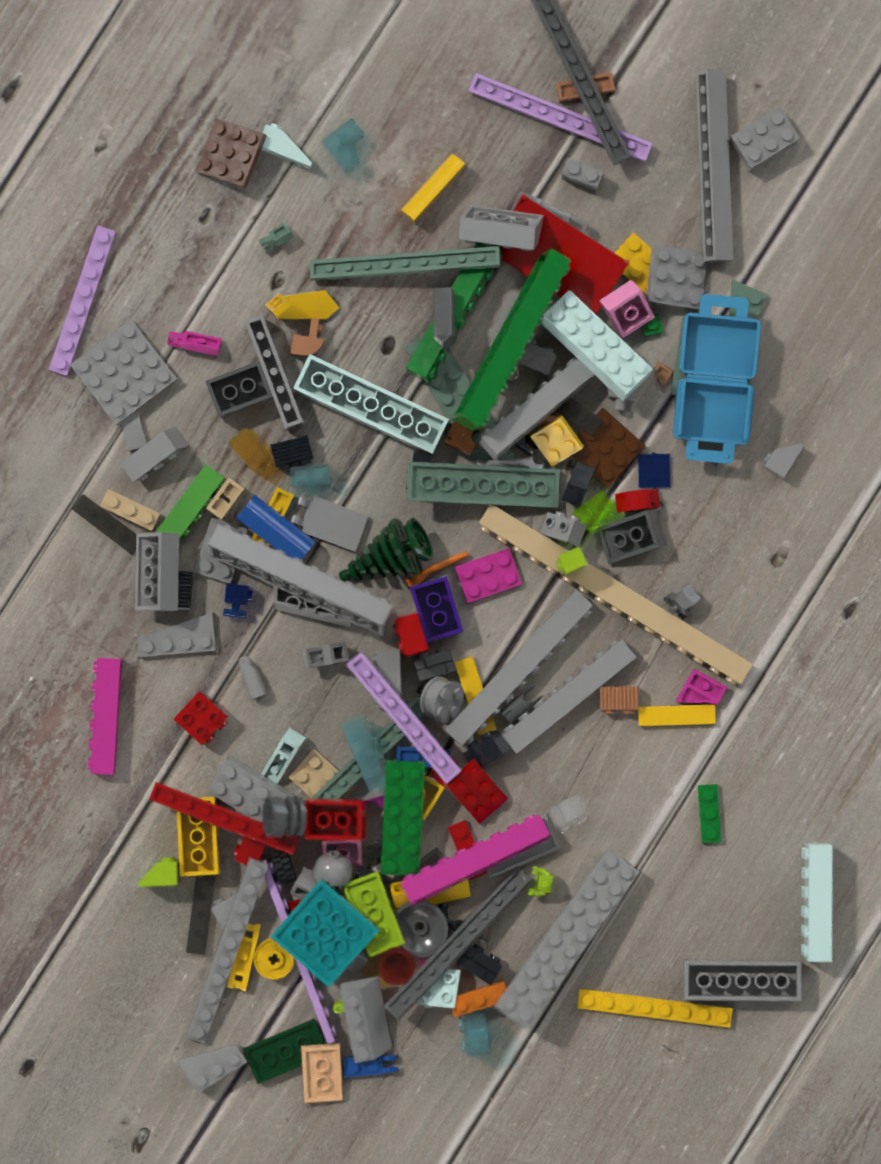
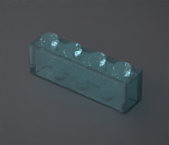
[340,714,386,794]

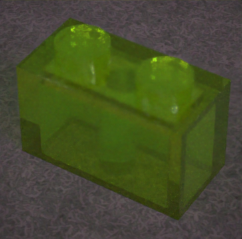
[571,490,616,532]

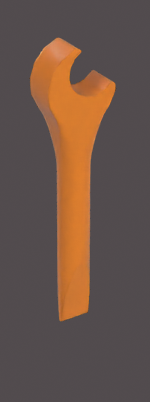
[405,551,469,587]

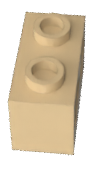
[206,478,246,521]

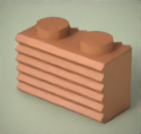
[599,686,639,714]

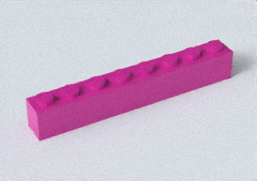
[401,815,550,907]

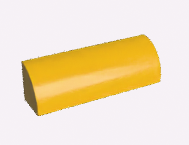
[400,154,465,223]
[389,879,471,912]

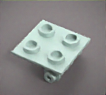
[417,969,460,1009]

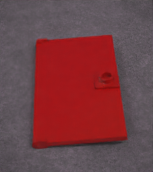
[499,194,629,315]

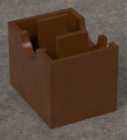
[444,421,485,456]

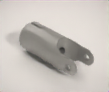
[239,656,267,700]

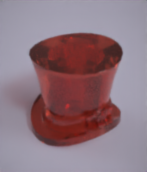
[378,947,415,986]

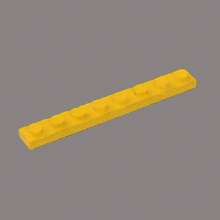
[577,988,733,1028]

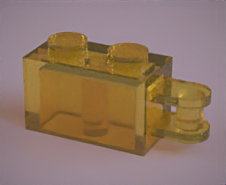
[228,427,277,480]

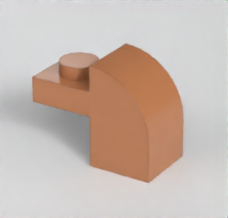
[291,318,324,357]

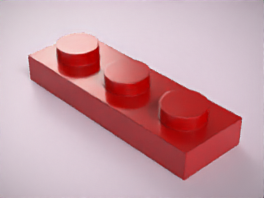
[448,820,488,881]

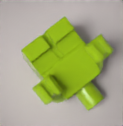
[528,866,556,897]

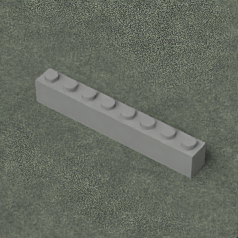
[480,358,596,460]
[502,639,636,754]

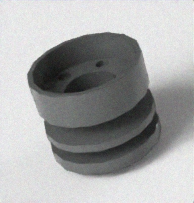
[262,796,306,837]

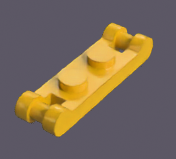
[227,923,261,992]

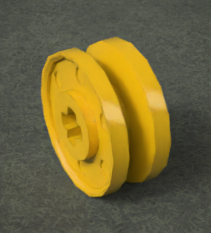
[254,938,294,980]

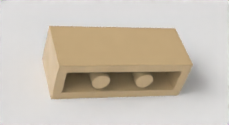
[100,489,162,532]

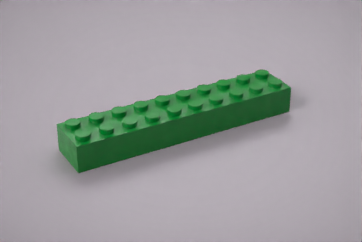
[452,248,571,431]

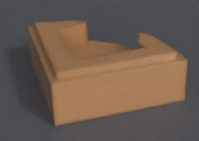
[655,361,674,387]

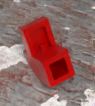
[615,489,661,513]

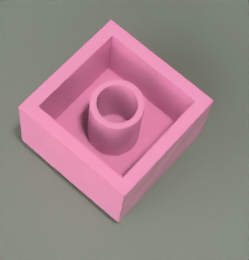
[599,280,655,338]

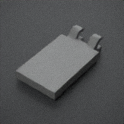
[291,496,369,552]

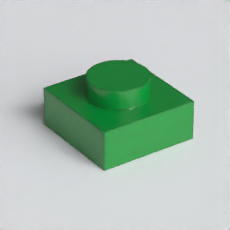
[642,313,663,337]

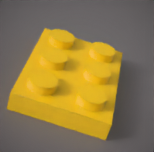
[615,232,651,296]

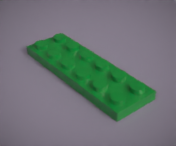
[381,760,425,875]

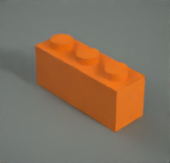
[451,980,506,1017]

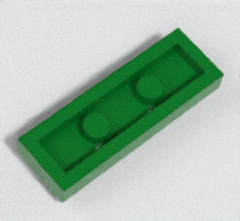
[697,784,721,843]

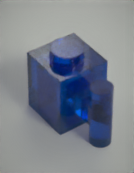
[223,583,253,619]

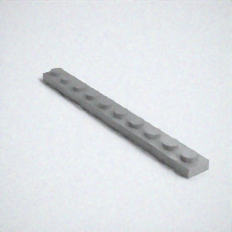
[186,858,268,1044]

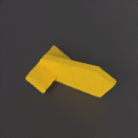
[265,290,339,319]

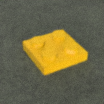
[530,416,584,467]

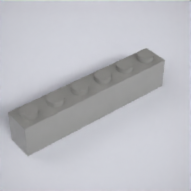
[245,314,304,431]

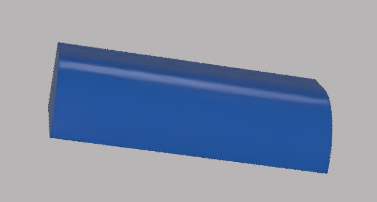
[236,494,316,560]

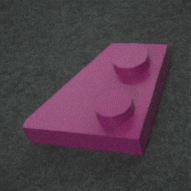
[675,668,727,704]

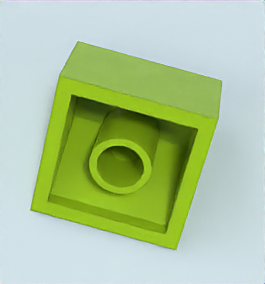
[138,857,180,887]

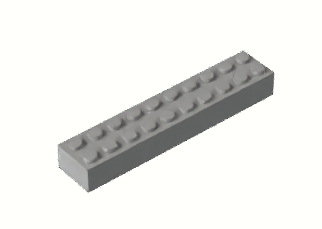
[208,524,393,637]
[493,849,639,1030]

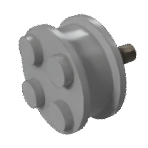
[417,676,464,723]

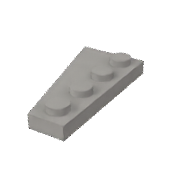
[137,612,216,657]

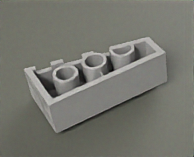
[273,586,351,628]

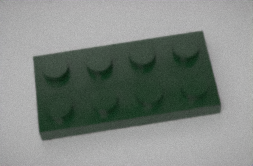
[243,1018,325,1084]

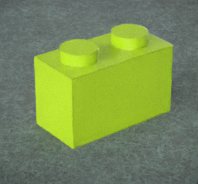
[555,546,587,575]

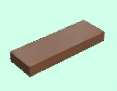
[556,72,616,103]

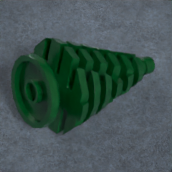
[339,518,434,582]

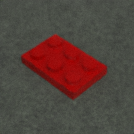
[445,759,508,824]

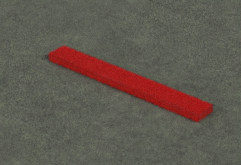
[149,782,300,855]

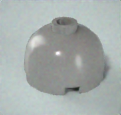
[314,850,353,886]

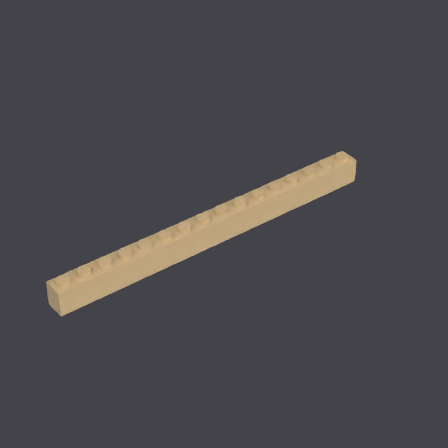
[478,505,753,685]

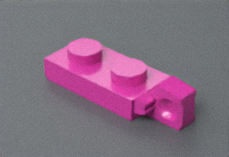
[167,331,222,356]

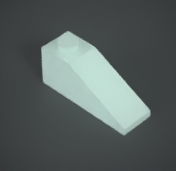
[262,124,313,169]
[261,728,306,784]

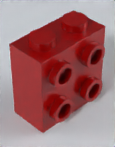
[174,691,229,745]

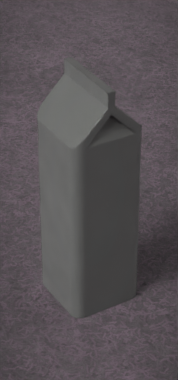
[434,287,456,353]

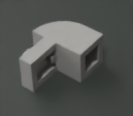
[302,642,349,669]

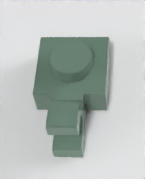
[258,222,294,255]

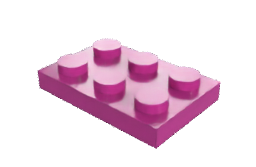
[455,548,522,603]

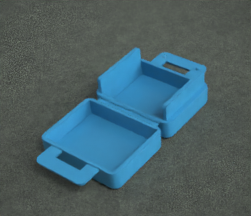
[673,294,761,464]

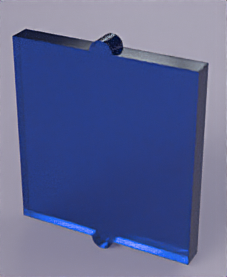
[638,452,671,489]

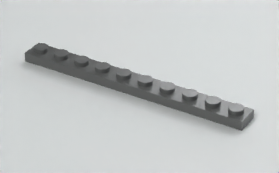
[531,0,631,166]
[383,867,532,1021]

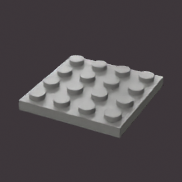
[70,319,177,426]

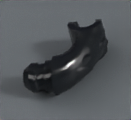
[439,903,464,931]

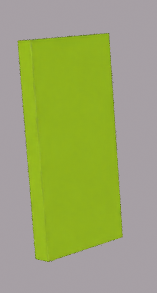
[342,871,406,958]

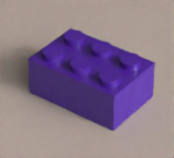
[410,576,463,643]

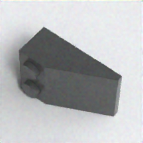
[597,509,668,564]

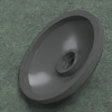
[395,901,448,958]

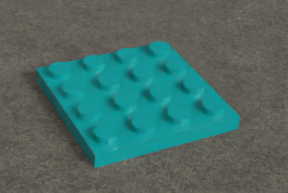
[270,878,380,987]

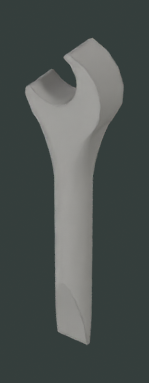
[476,454,545,469]

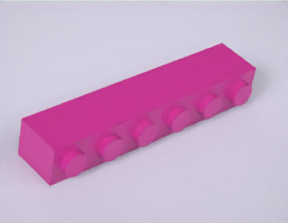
[87,658,122,775]

